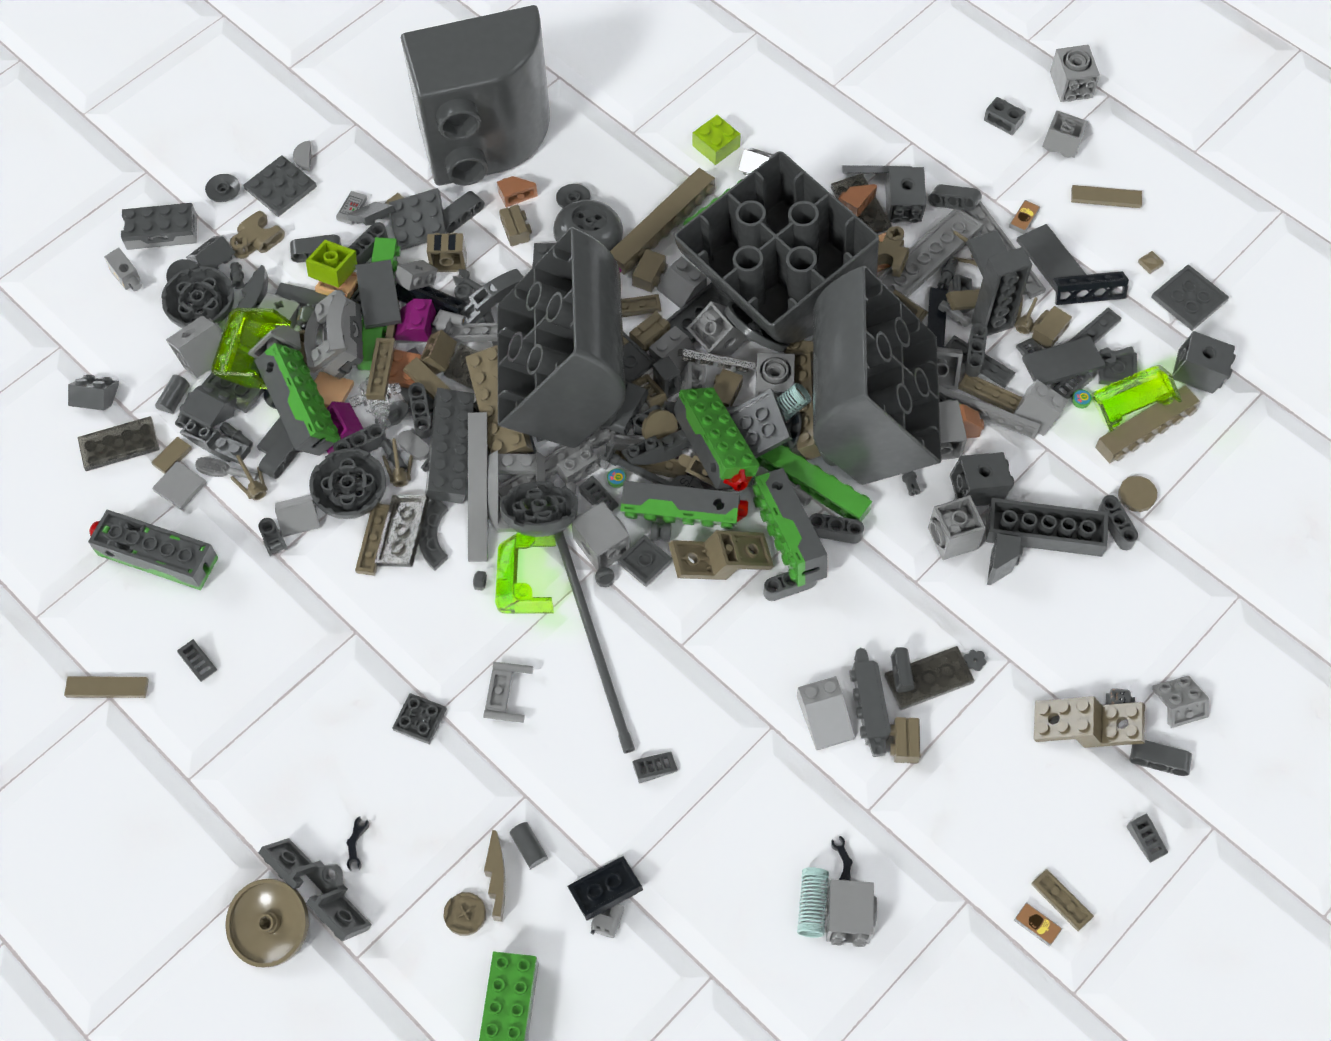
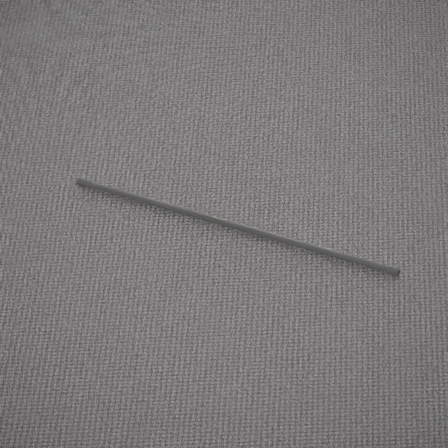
[484,309,635,754]

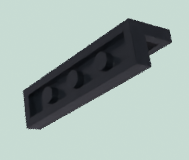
[1052,271,1129,305]
[396,283,468,317]

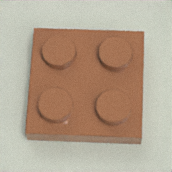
[388,349,422,388]

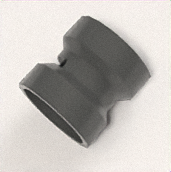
[650,522,671,542]

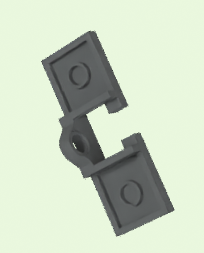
[258,838,372,942]

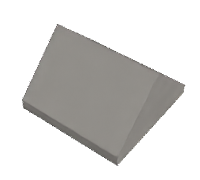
[275,494,320,537]

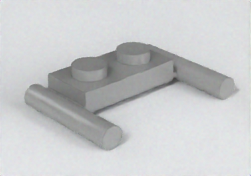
[483,662,534,723]

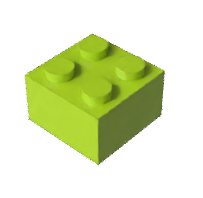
[692,114,741,165]
[306,240,357,288]

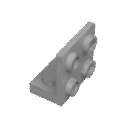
[1152,676,1209,728]

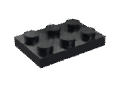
[567,856,643,921]

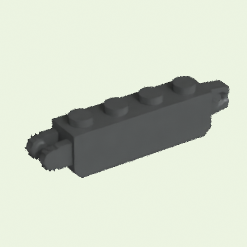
[849,647,891,757]

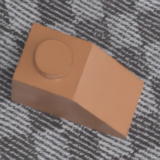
[497,176,538,207]
[839,184,877,217]
[959,404,984,438]

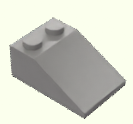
[1042,110,1088,158]
[796,676,855,751]

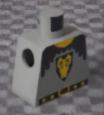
[104,247,142,291]

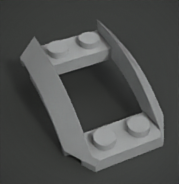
[304,290,351,373]
[488,450,545,532]

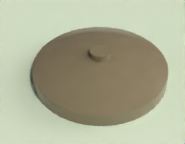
[225,879,309,968]

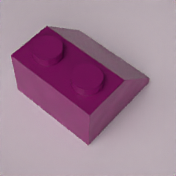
[394,299,436,342]
[327,401,364,454]

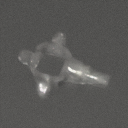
[349,376,402,430]

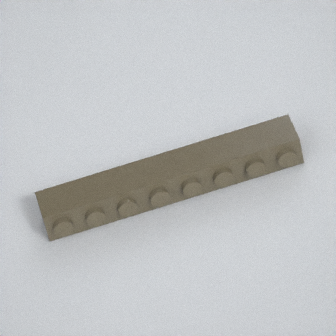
[610,167,715,275]

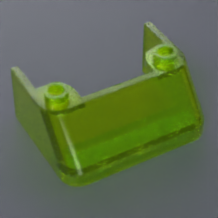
[211,308,292,389]
[1091,365,1182,432]
[495,532,556,614]

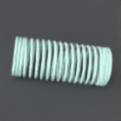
[777,383,811,421]
[797,867,829,938]

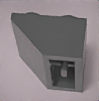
[68,375,119,411]

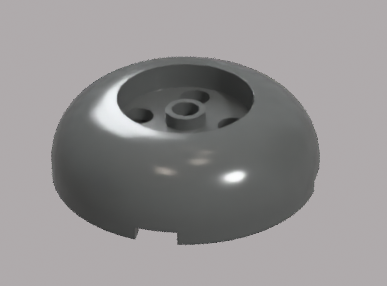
[553,199,623,251]
[161,266,234,328]
[309,448,386,519]
[500,481,578,537]

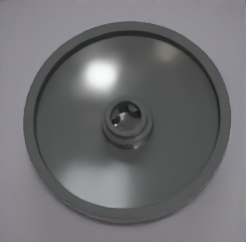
[724,301,790,352]

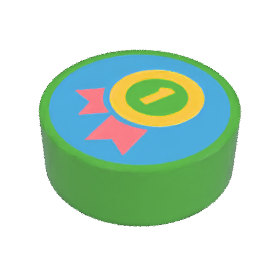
[1072,389,1092,409]
[607,468,626,488]

